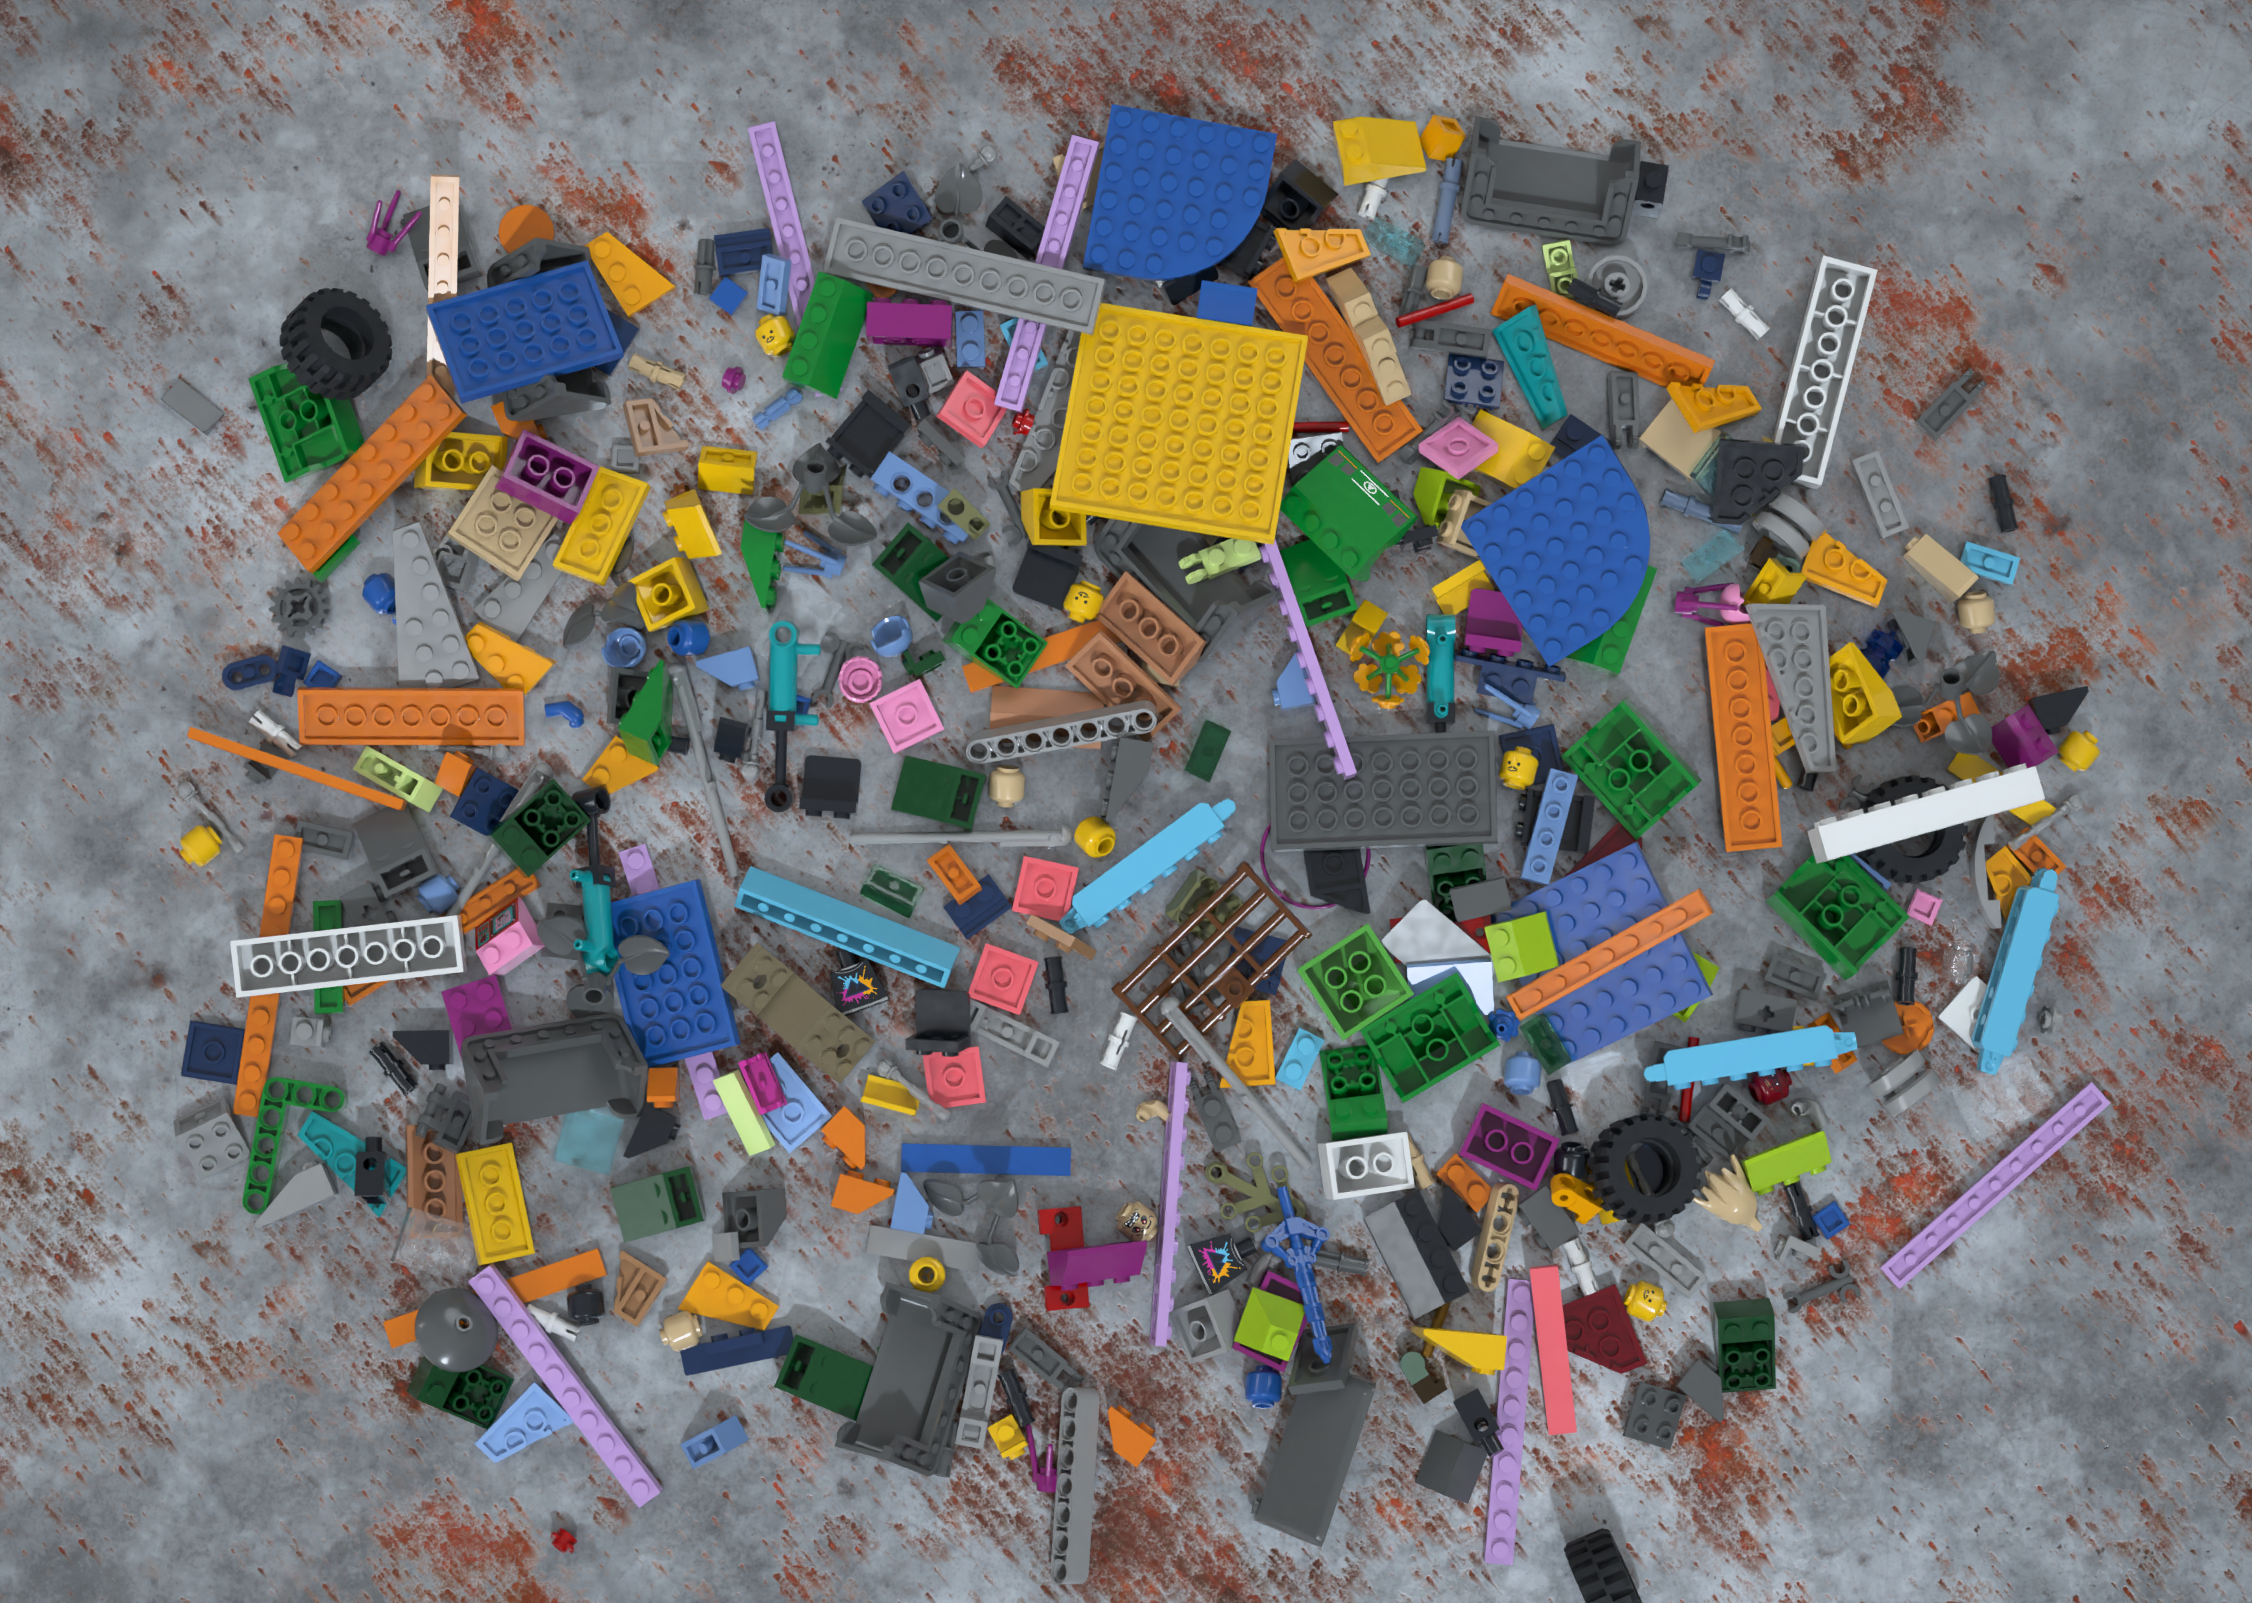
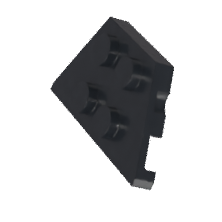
[1303,849,1371,914]

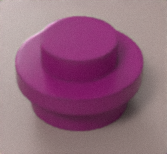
[722,366,746,394]

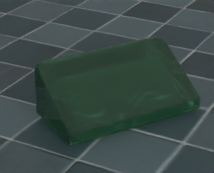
[1184,719,1231,783]
[860,863,925,918]
[1519,1012,1573,1076]

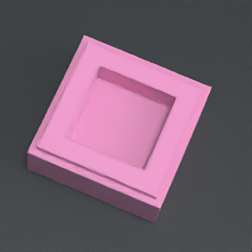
[1906,889,1943,926]

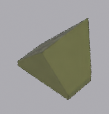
[798,464,847,518]

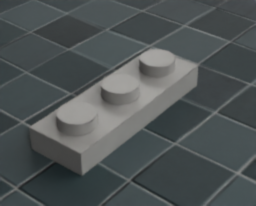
[1851,450,1909,539]
[1623,1223,1707,1299]

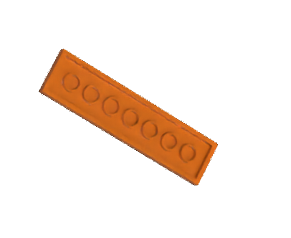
[1247,257,1423,464]
[1490,274,1715,388]
[277,375,467,573]
[1704,623,1782,852]
[297,687,526,746]

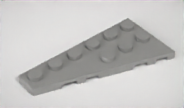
[1009,330,1081,493]
[392,520,480,688]
[1745,604,1837,773]

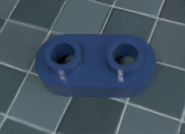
[222,655,279,691]
[979,1303,1013,1355]

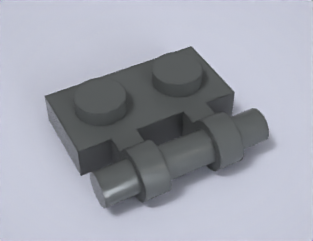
[415,1083,473,1154]

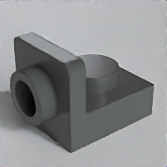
[243,741,290,785]

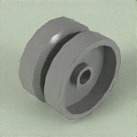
[1585,255,1648,321]
[1753,492,1826,561]
[1868,1048,1941,1117]

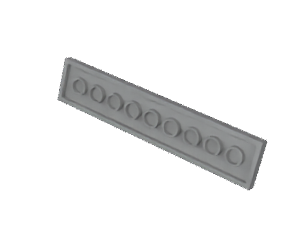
[823,217,1106,335]

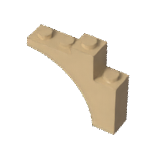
[1326,267,1411,406]

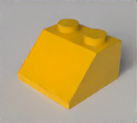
[1021,488,1087,546]
[662,489,722,559]
[628,557,709,632]

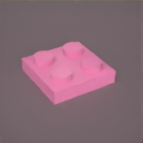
[1419,416,1498,480]
[869,679,945,754]

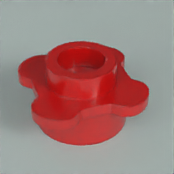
[1011,408,1035,436]
[550,1528,578,1554]

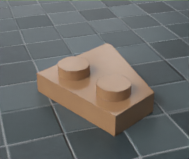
[623,398,689,457]
[1026,914,1097,961]
[613,1250,669,1328]

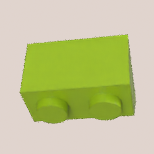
[1484,911,1560,982]

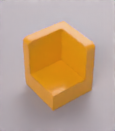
[1419,115,1466,161]

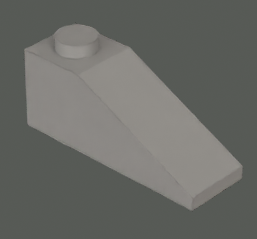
[254,1160,338,1229]

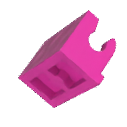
[738,1052,788,1115]

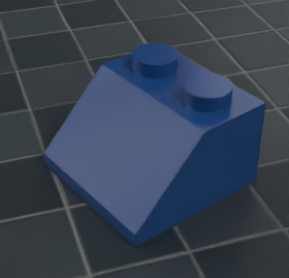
[1197,280,1258,327]

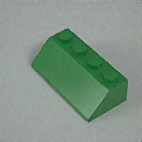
[782,271,874,400]
[1565,565,1657,677]

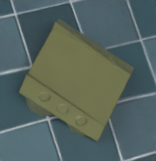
[1165,868,1245,942]

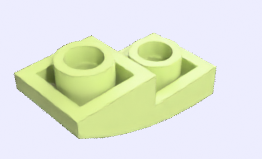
[1541,239,1578,299]

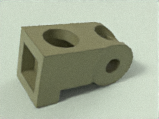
[936,487,991,541]

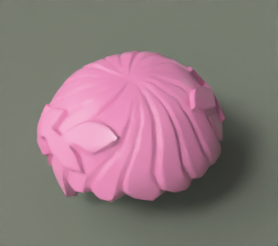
[838,656,883,703]

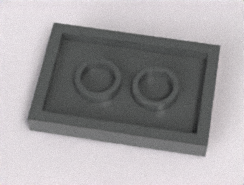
[1288,1323,1359,1395]

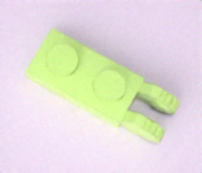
[1178,538,1261,584]

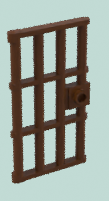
[1111,861,1312,1062]

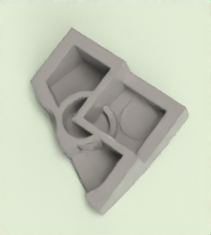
[432,534,480,593]

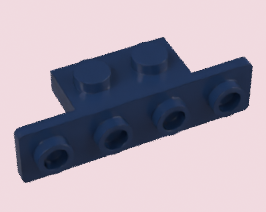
[1454,648,1566,704]
[680,1325,794,1376]

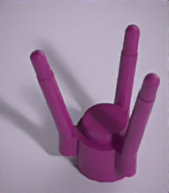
[366,190,422,256]
[1675,583,1739,626]
[1026,1424,1057,1492]

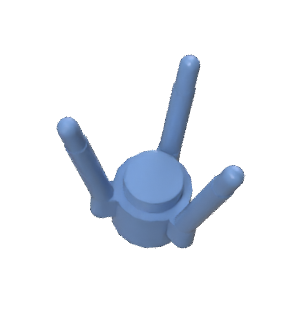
[783,530,847,579]
[1474,684,1541,730]

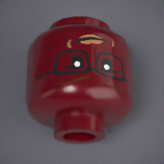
[1748,1068,1792,1105]

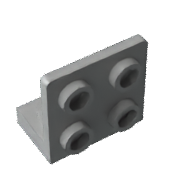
[173,1097,251,1179]

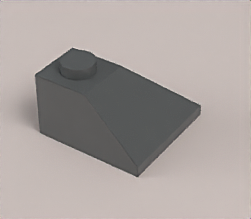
[722,1188,787,1248]

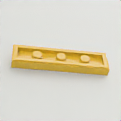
[1946,752,2056,827]

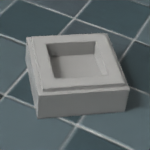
[611,444,641,474]
[712,1232,740,1262]

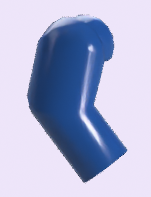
[544,701,584,728]

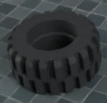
[279,288,392,400]
[1858,775,1968,884]
[1587,1114,1702,1224]
[1564,1528,1642,1603]

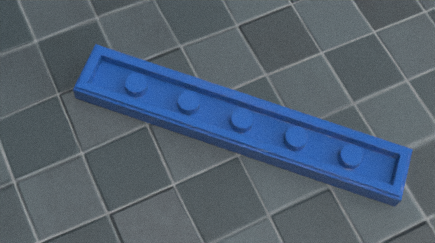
[901,1143,1071,1176]

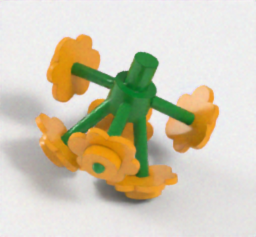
[1349,631,1430,709]

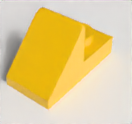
[1335,599,1389,656]

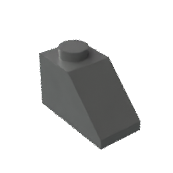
[1674,1358,1724,1423]

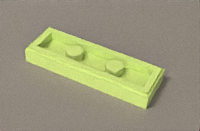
[712,1069,776,1156]

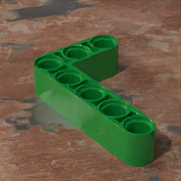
[242,1077,348,1214]

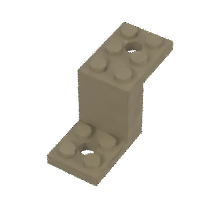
[720,943,876,1084]

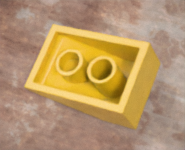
[1333,116,1426,186]
[1472,409,1556,492]
[414,432,508,491]
[1829,642,1902,744]
[1410,1326,1507,1375]

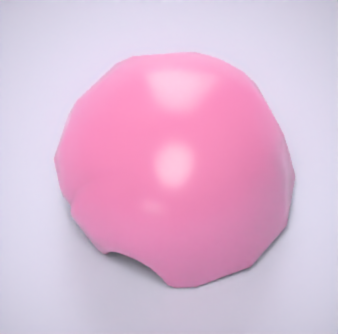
[1719,584,1751,625]

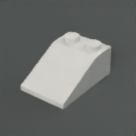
[1317,1132,1415,1200]

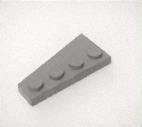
[473,533,563,643]

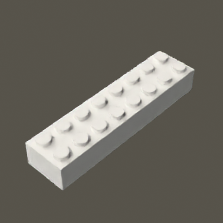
[1772,255,1877,490]
[1807,763,2045,864]
[230,915,467,998]

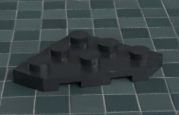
[1712,438,1805,525]

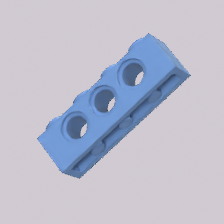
[871,451,969,545]
[1519,768,1578,886]

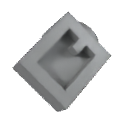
[914,347,955,394]
[290,1016,331,1048]
[1774,1234,1821,1263]

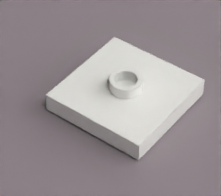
[1937,975,1987,1054]

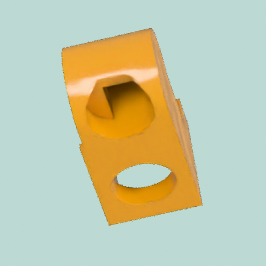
[1550,1173,1602,1225]

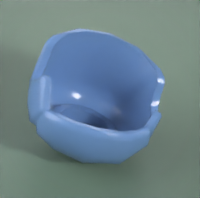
[870,615,913,657]
[601,627,647,669]

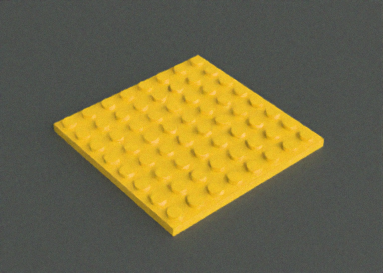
[1050,303,1308,545]

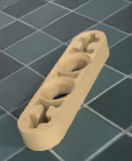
[1471,1182,1519,1292]

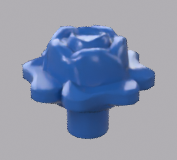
[1488,1008,1520,1042]

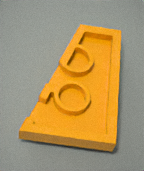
[1273,228,1371,283]
[584,232,676,318]
[1666,382,1762,434]
[1800,530,1888,608]
[465,622,557,697]
[1985,846,2059,923]
[1219,1000,1275,1088]
[678,1261,780,1330]

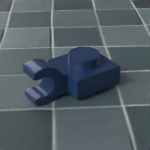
[1692,249,1725,301]
[272,645,311,697]

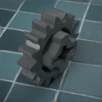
[268,577,331,639]

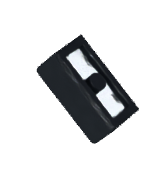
[1162,265,1219,306]

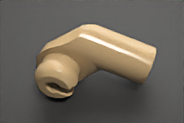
[1136,1100,1171,1122]

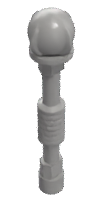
[923,145,998,210]
[742,690,768,781]
[418,744,510,762]
[177,781,246,854]
[2008,794,2083,851]
[877,1058,952,1122]
[1626,1152,1675,1238]

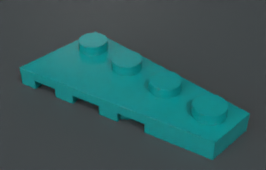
[1492,304,1568,429]
[297,1111,406,1218]

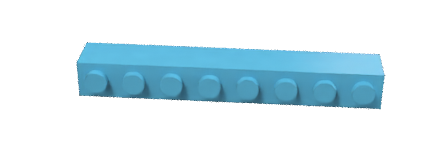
[734,866,960,988]

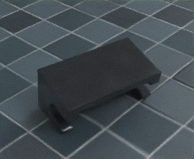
[985,196,1045,261]

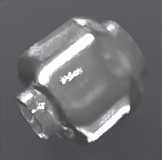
[1942,941,1980,984]

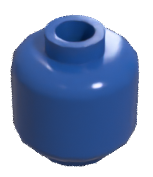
[362,573,396,614]
[667,619,710,656]
[1245,1365,1282,1409]

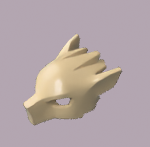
[1693,1154,1763,1232]

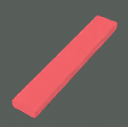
[1530,1264,1577,1435]

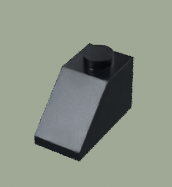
[2028,686,2089,735]
[713,717,751,764]
[393,1030,453,1070]
[623,1104,681,1158]
[1437,1185,1482,1251]

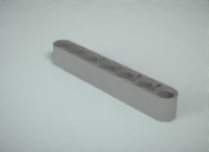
[966,700,1158,764]
[1051,1387,1100,1585]

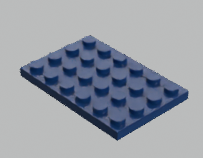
[426,260,623,404]
[611,879,741,1068]

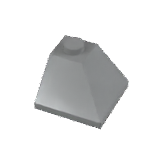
[1169,1289,1239,1364]

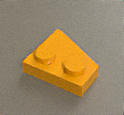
[582,735,660,795]

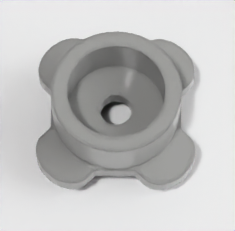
[2039,1005,2063,1034]

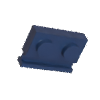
[714,228,773,277]
[1550,414,1614,459]
[943,874,1012,940]

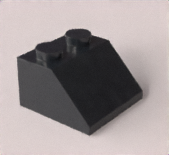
[1260,159,1339,230]

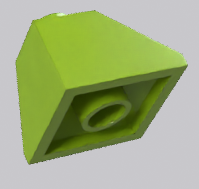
[1413,467,1481,530]
[1234,1287,1305,1361]

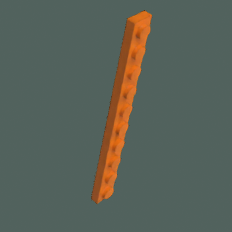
[233,834,304,1117]

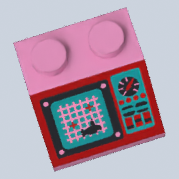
[475,897,545,975]

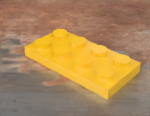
[552,466,651,586]
[455,1143,535,1266]

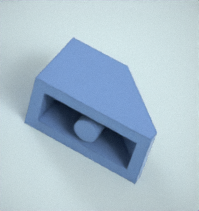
[695,646,760,691]
[1272,648,1315,711]
[890,1172,934,1234]
[680,1415,749,1469]

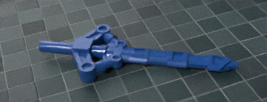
[1261,1186,1333,1365]

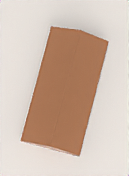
[1096,571,1207,686]
[1065,630,1182,742]
[990,686,1104,749]
[405,1125,463,1239]

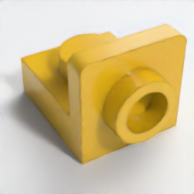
[987,1414,1028,1460]

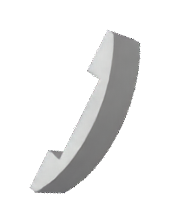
[1970,815,2002,929]
[970,998,1061,1068]
[866,1225,980,1272]
[955,1334,1004,1449]

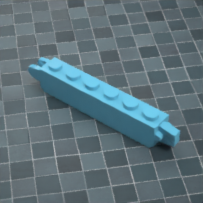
[1059,799,1236,935]
[1971,868,2060,1075]
[1643,1025,1857,1090]

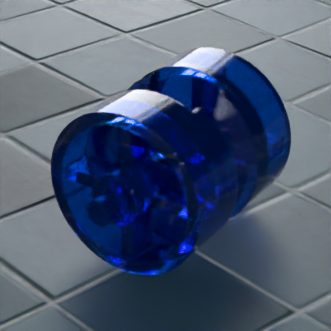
[1859,628,1904,680]

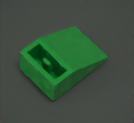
[740,520,786,614]
[1279,539,1358,630]
[942,598,1048,689]
[618,660,673,766]
[1319,1045,1388,1141]

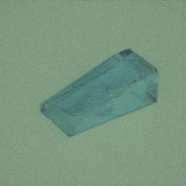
[1363,216,1426,269]

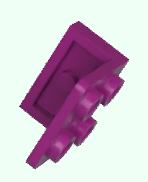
[1463,588,1523,657]
[1991,704,2059,769]

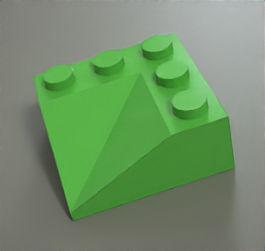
[1296,923,1414,1041]

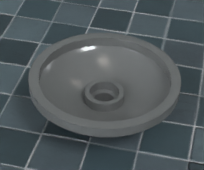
[414,1288,498,1372]

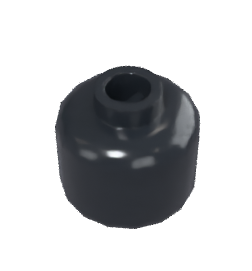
[1553,1142,1591,1180]
[566,1284,605,1326]

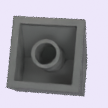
[918,551,996,624]

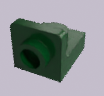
[901,649,947,679]

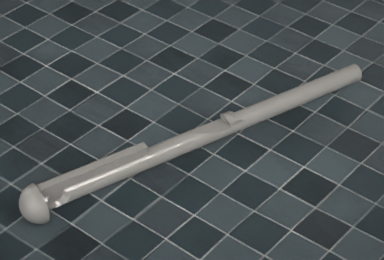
[667,663,740,878]
[444,762,553,917]
[850,824,1073,847]
[1160,997,1312,1171]

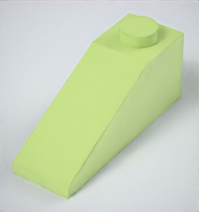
[353,745,443,813]

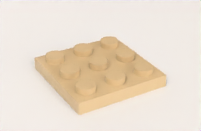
[446,465,558,582]

